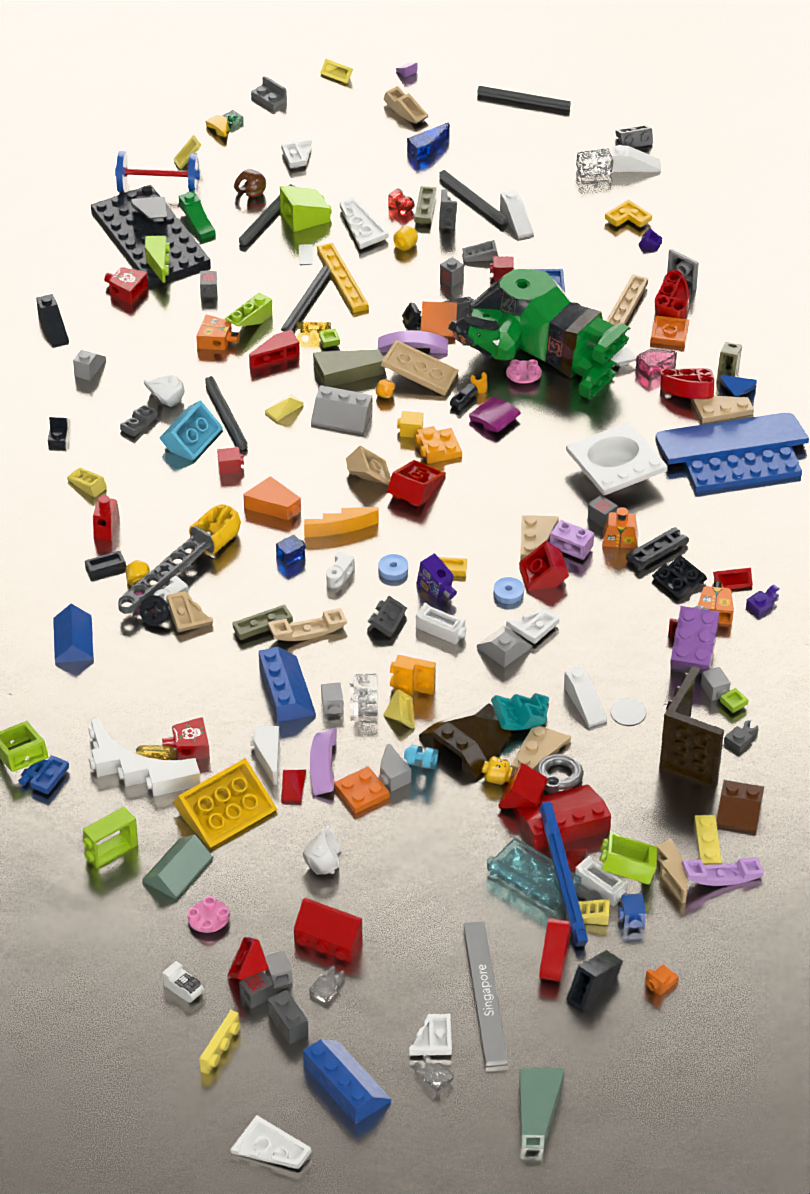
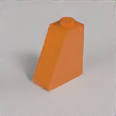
[243,476,301,520]

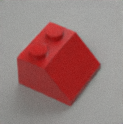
[519,541,569,591]

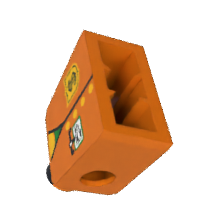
[196,314,240,350]
[602,507,639,549]
[697,582,734,624]

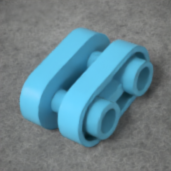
[404,744,438,769]

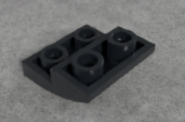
[652,555,707,599]

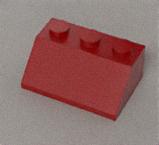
[294,897,362,963]

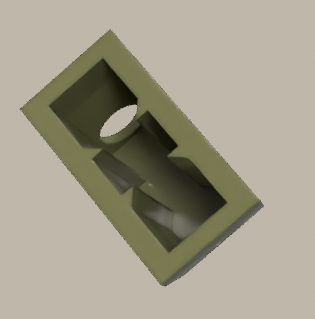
[716,342,743,381]

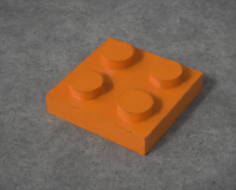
[334,766,390,814]

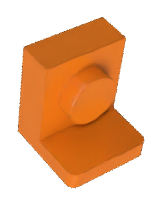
[645,964,679,996]

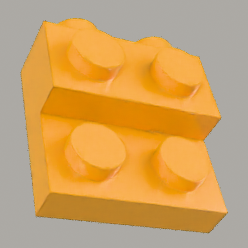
[414,426,462,464]
[390,655,436,696]

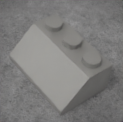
[311,385,373,435]

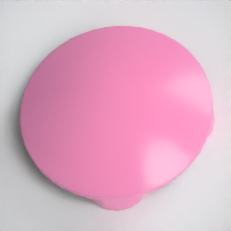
[506,359,542,383]
[187,896,230,933]

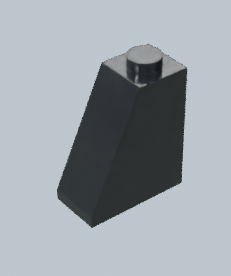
[566,950,623,1011]

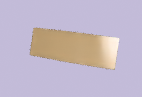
[383,86,429,124]
[656,838,687,904]

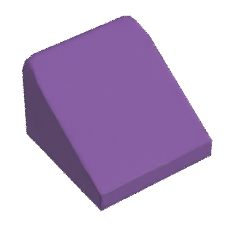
[396,62,418,78]

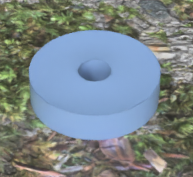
[378,554,409,581]
[493,577,524,604]

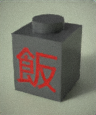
[440,257,464,288]
[200,271,218,298]
[588,495,618,528]
[239,971,274,1009]

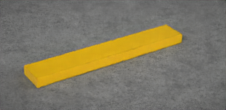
[317,242,369,313]

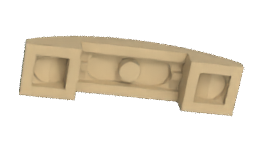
[268,608,347,641]

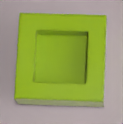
[319,328,341,348]
[720,688,749,713]

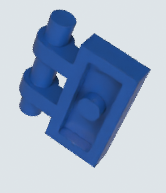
[19,755,69,794]

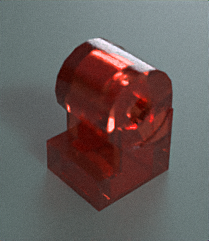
[388,187,415,215]

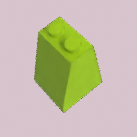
[279,185,332,232]

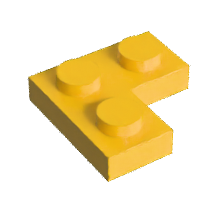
[605,199,653,227]

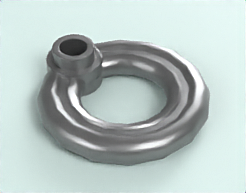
[536,754,584,794]

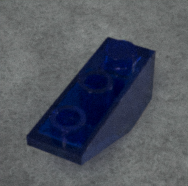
[407,122,450,161]

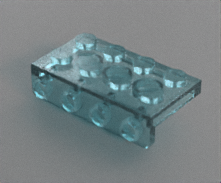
[487,837,582,911]

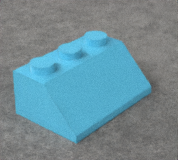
[159,400,223,461]

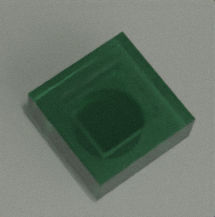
[222,109,244,128]

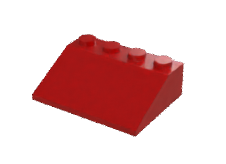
[513,784,611,851]

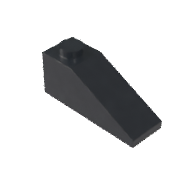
[36,294,69,346]

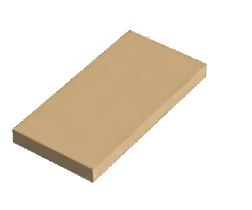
[381,339,459,396]

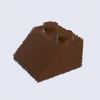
[716,780,764,833]

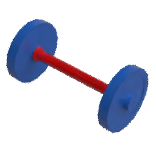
[115,150,201,194]

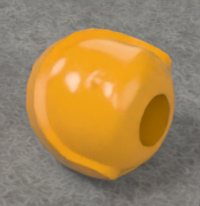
[375,379,395,399]

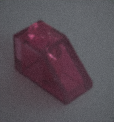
[635,348,677,380]

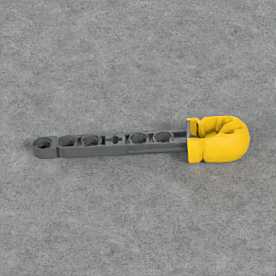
[118,504,241,614]

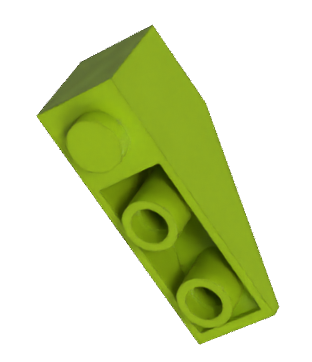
[145,236,170,282]
[224,292,273,327]

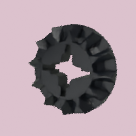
[140,595,170,626]

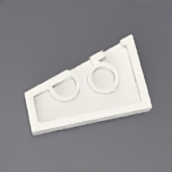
[230,1115,312,1169]

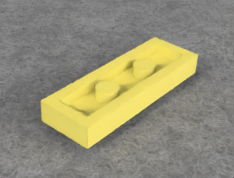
[694,815,722,865]
[199,1010,241,1074]

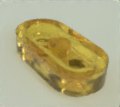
[296,322,331,333]
[135,745,176,760]

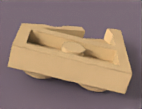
[166,591,214,632]

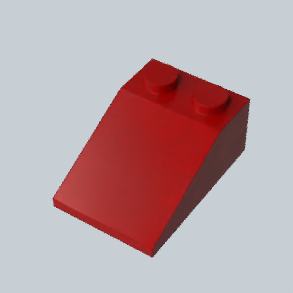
[387,460,446,506]

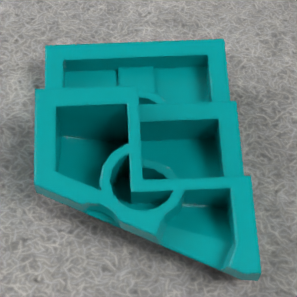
[491,693,550,730]

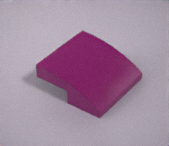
[468,397,521,432]

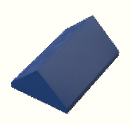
[53,603,94,663]

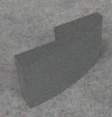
[120,405,158,437]

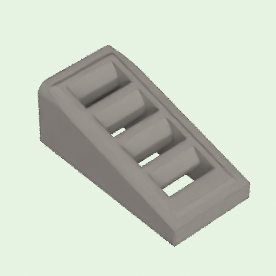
[462,240,499,262]

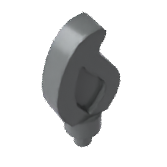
[576,890,608,901]

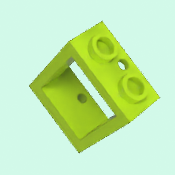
[0,721,49,772]
[82,806,138,868]
[599,832,657,885]

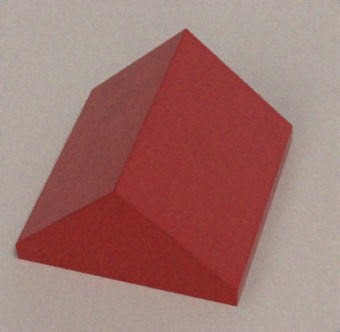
[498,763,548,808]
[227,937,269,980]

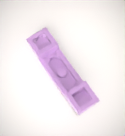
[377,330,448,354]
[310,728,337,796]
[681,858,764,886]

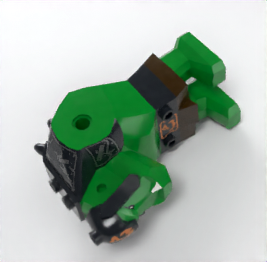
[449,269,631,400]

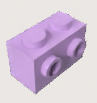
[550,520,594,560]

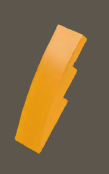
[304,507,379,538]

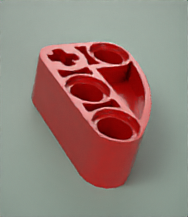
[654,270,689,319]
[660,368,715,399]
[539,918,571,982]

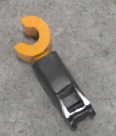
[449,372,488,410]

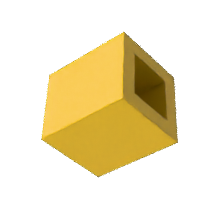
[397,411,424,438]

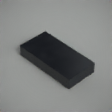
[84,550,127,577]

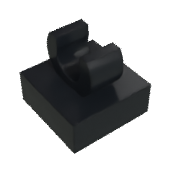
[401,302,422,327]

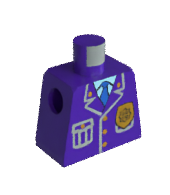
[416,553,457,600]

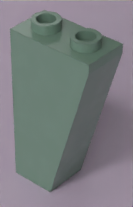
[519,1067,564,1148]

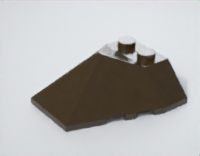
[419,703,515,780]

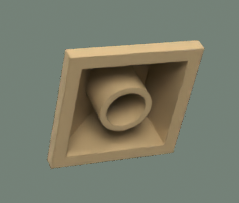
[345,445,391,486]

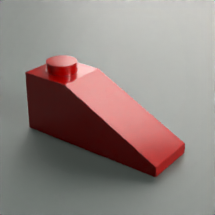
[249,329,300,370]

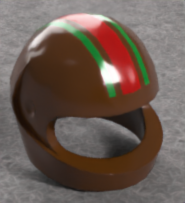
[233,168,267,198]

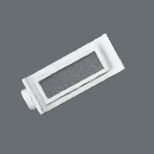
[415,602,467,644]
[575,855,628,907]

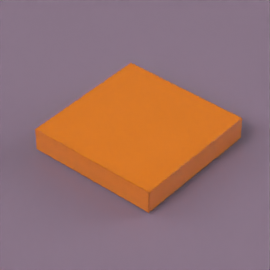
[421,301,457,338]
[650,316,690,347]

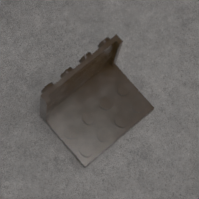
[659,666,724,788]

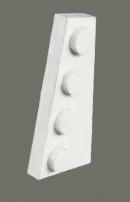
[339,196,389,249]

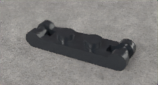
[626,527,689,571]

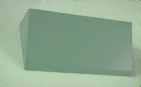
[142,834,213,900]

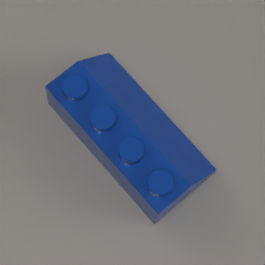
[258,647,316,723]
[303,1039,391,1124]

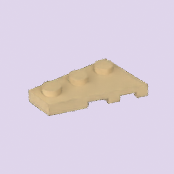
[691,396,754,424]
[520,515,559,560]
[511,726,571,772]

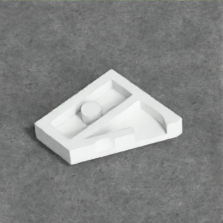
[281,138,312,168]
[506,608,560,644]
[409,1014,452,1055]

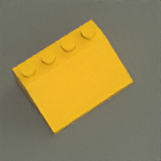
[173,758,278,849]

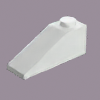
[611,145,661,172]
[500,189,534,239]
[564,665,607,728]
[251,726,279,785]

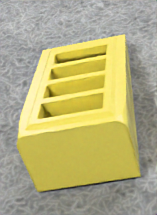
[67,467,107,497]
[566,900,610,925]

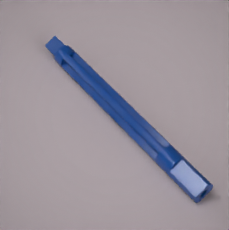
[539,802,588,946]

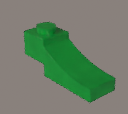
[178,191,216,240]

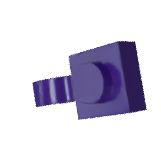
[746,584,780,615]

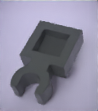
[724,720,759,752]

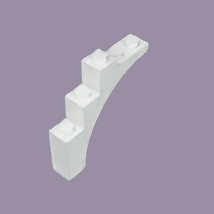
[88,717,201,796]

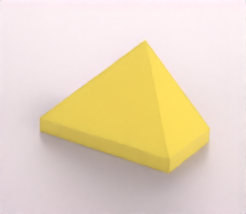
[320,58,354,84]
[173,134,202,169]
[265,394,304,422]
[383,689,415,729]

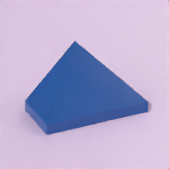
[721,375,757,397]

